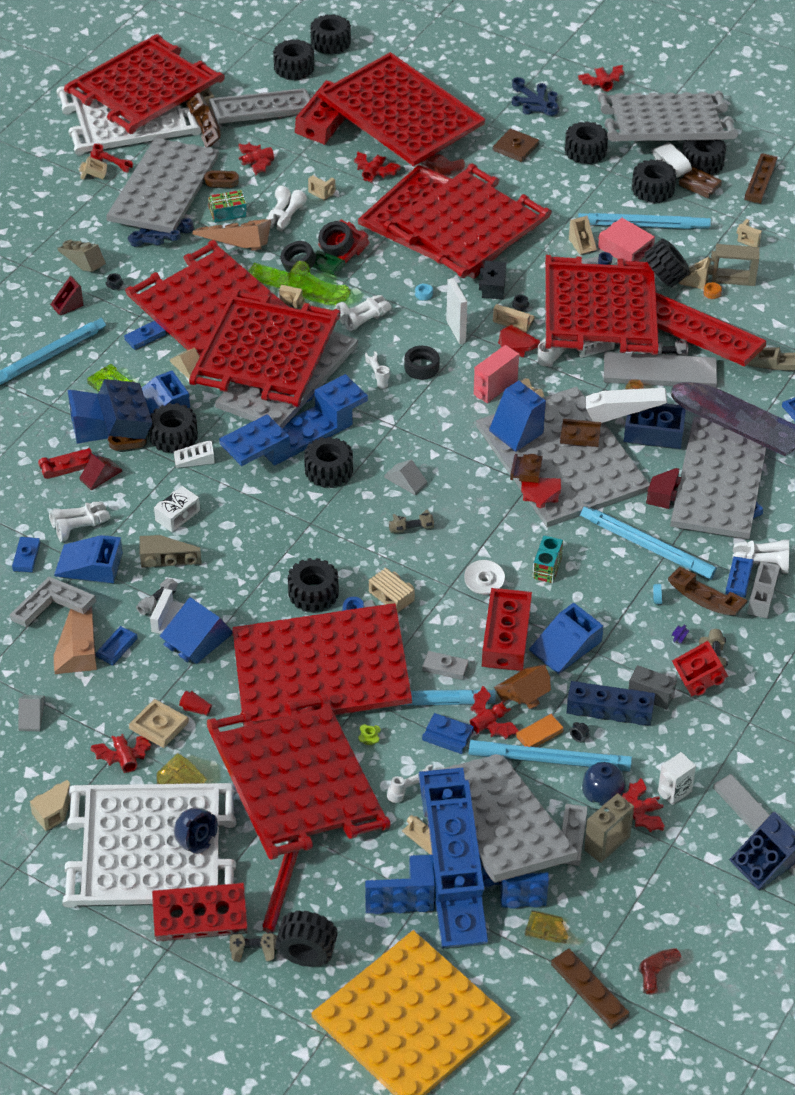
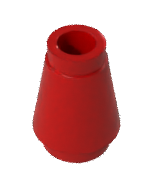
[179,690,212,716]

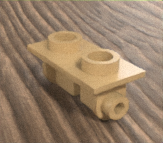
[402,815,432,855]

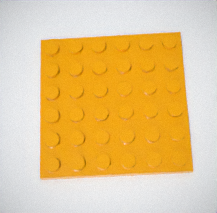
[311,930,511,1095]

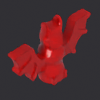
[578,65,624,92]
[239,142,274,175]
[354,152,401,182]
[469,686,519,739]
[91,734,151,773]
[622,778,664,832]

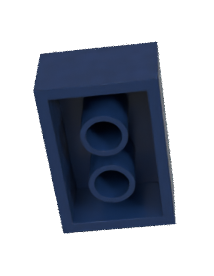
[97,379,152,439]
[623,403,686,449]

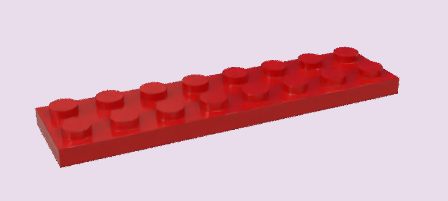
[655,292,766,367]

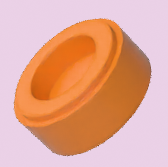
[703,282,722,299]

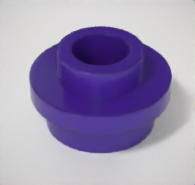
[672,624,690,644]

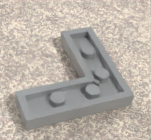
[10,577,97,627]
[562,804,587,866]

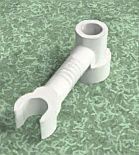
[365,351,390,389]
[387,765,433,803]

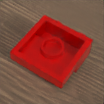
[318,219,370,263]
[672,641,729,697]

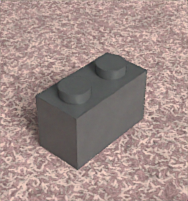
[628,665,677,710]

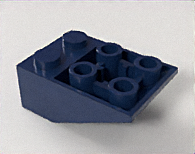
[729,811,795,890]

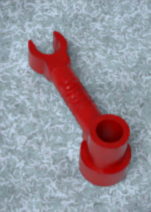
[90,143,133,173]

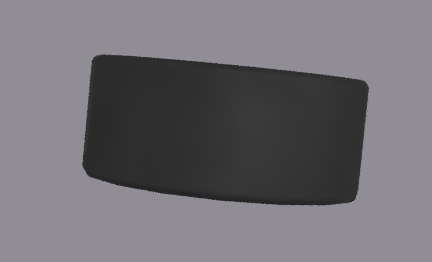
[318,221,354,257]
[280,241,316,275]
[404,345,440,380]

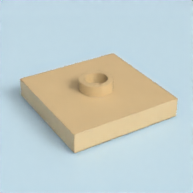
[129,699,189,748]

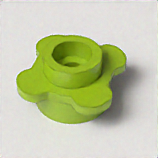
[358,725,381,745]

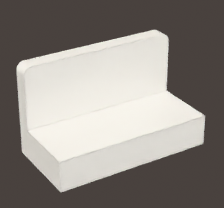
[150,588,184,634]

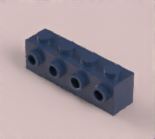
[566,681,655,726]

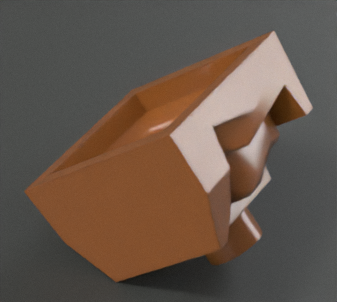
[494,665,551,709]

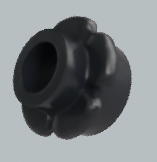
[106,273,124,290]
[512,295,530,311]
[570,722,590,742]

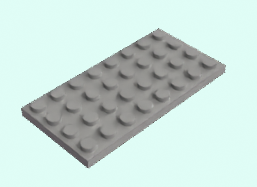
[106,138,219,233]
[215,331,358,428]
[670,416,770,539]
[439,754,578,882]

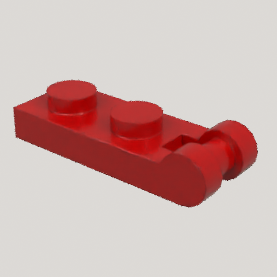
[38,448,93,479]

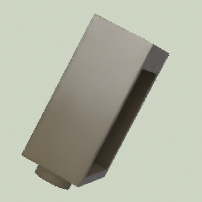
[709,244,760,286]
[584,793,634,863]

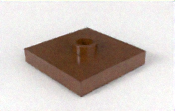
[493,128,539,162]

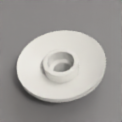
[464,560,505,595]

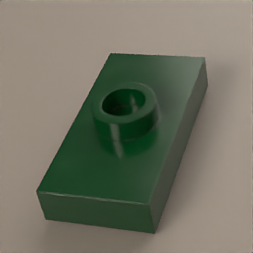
[313,250,346,276]

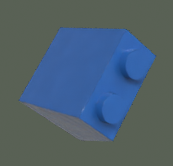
[489,380,546,452]
[67,390,109,444]
[160,597,233,664]

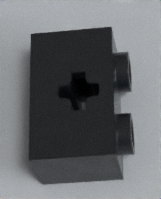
[479,261,506,300]

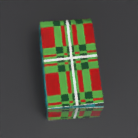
[208,190,247,222]
[532,535,563,583]

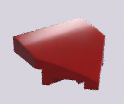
[498,325,540,357]
[521,478,561,509]

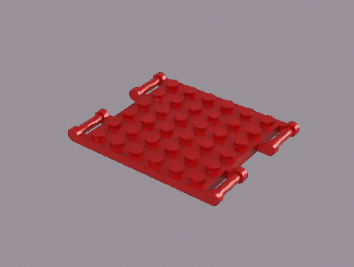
[64,34,225,135]
[383,163,552,279]
[125,240,292,357]
[545,254,658,355]
[189,288,341,407]
[207,693,391,860]

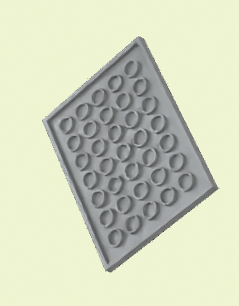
[476,386,650,527]

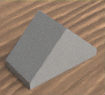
[384,459,427,495]
[18,695,45,732]

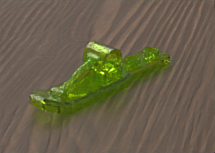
[248,261,351,305]

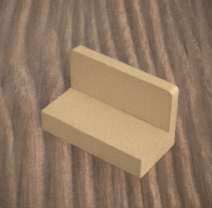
[493,304,534,332]

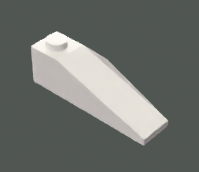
[586,388,667,423]

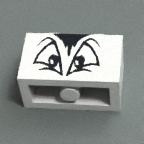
[154,486,200,532]
[658,752,696,805]

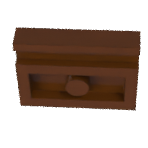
[679,167,722,198]
[560,419,601,447]
[510,454,543,483]

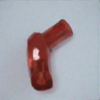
[422,154,465,175]
[638,948,681,995]

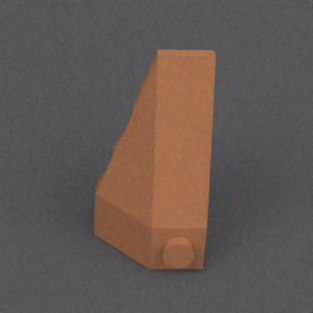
[193,219,271,250]
[54,607,97,674]

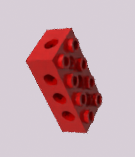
[295,80,346,145]
[481,588,532,671]
[152,883,248,942]

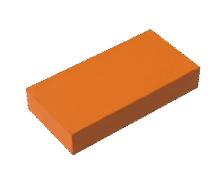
[516,714,564,747]

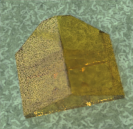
[157,753,207,784]
[525,910,568,943]

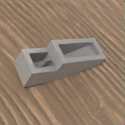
[747,561,780,618]

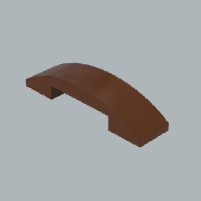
[186,93,221,147]
[668,566,747,615]

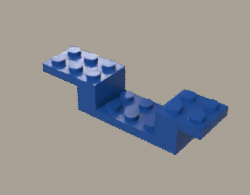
[219,374,368,467]
[418,767,488,949]
[365,855,549,914]

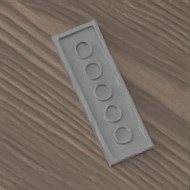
[209,88,310,124]
[604,352,717,388]

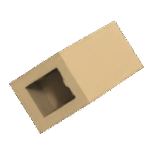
[30,780,71,831]

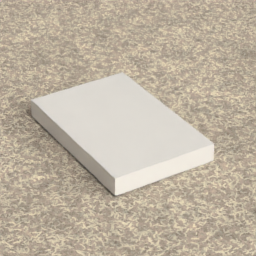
[446,278,467,344]

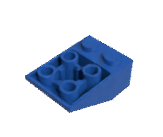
[142,370,190,414]
[54,535,123,583]
[529,603,604,674]

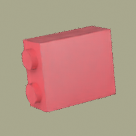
[598,218,655,261]
[473,345,519,403]

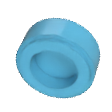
[415,283,433,300]
[653,584,662,604]

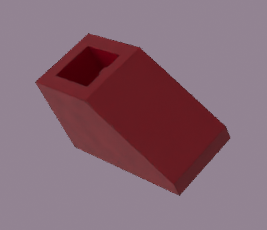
[646,468,682,509]

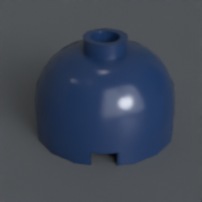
[582,762,626,806]
[174,807,218,854]

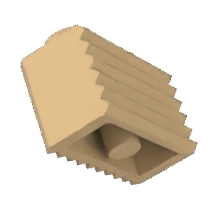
[369,568,415,613]

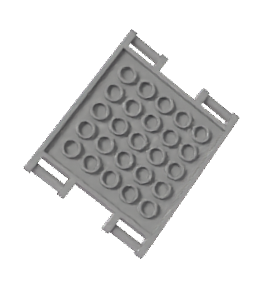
[598,90,738,141]

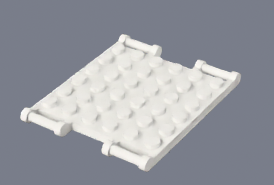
[57,86,201,156]
[63,783,236,908]

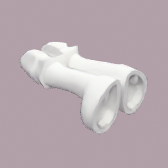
[266,186,307,231]
[335,295,391,331]
[49,502,110,542]
[733,540,789,573]

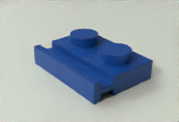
[422,713,474,754]

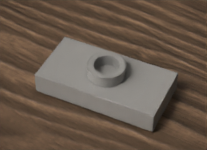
[423,651,468,680]

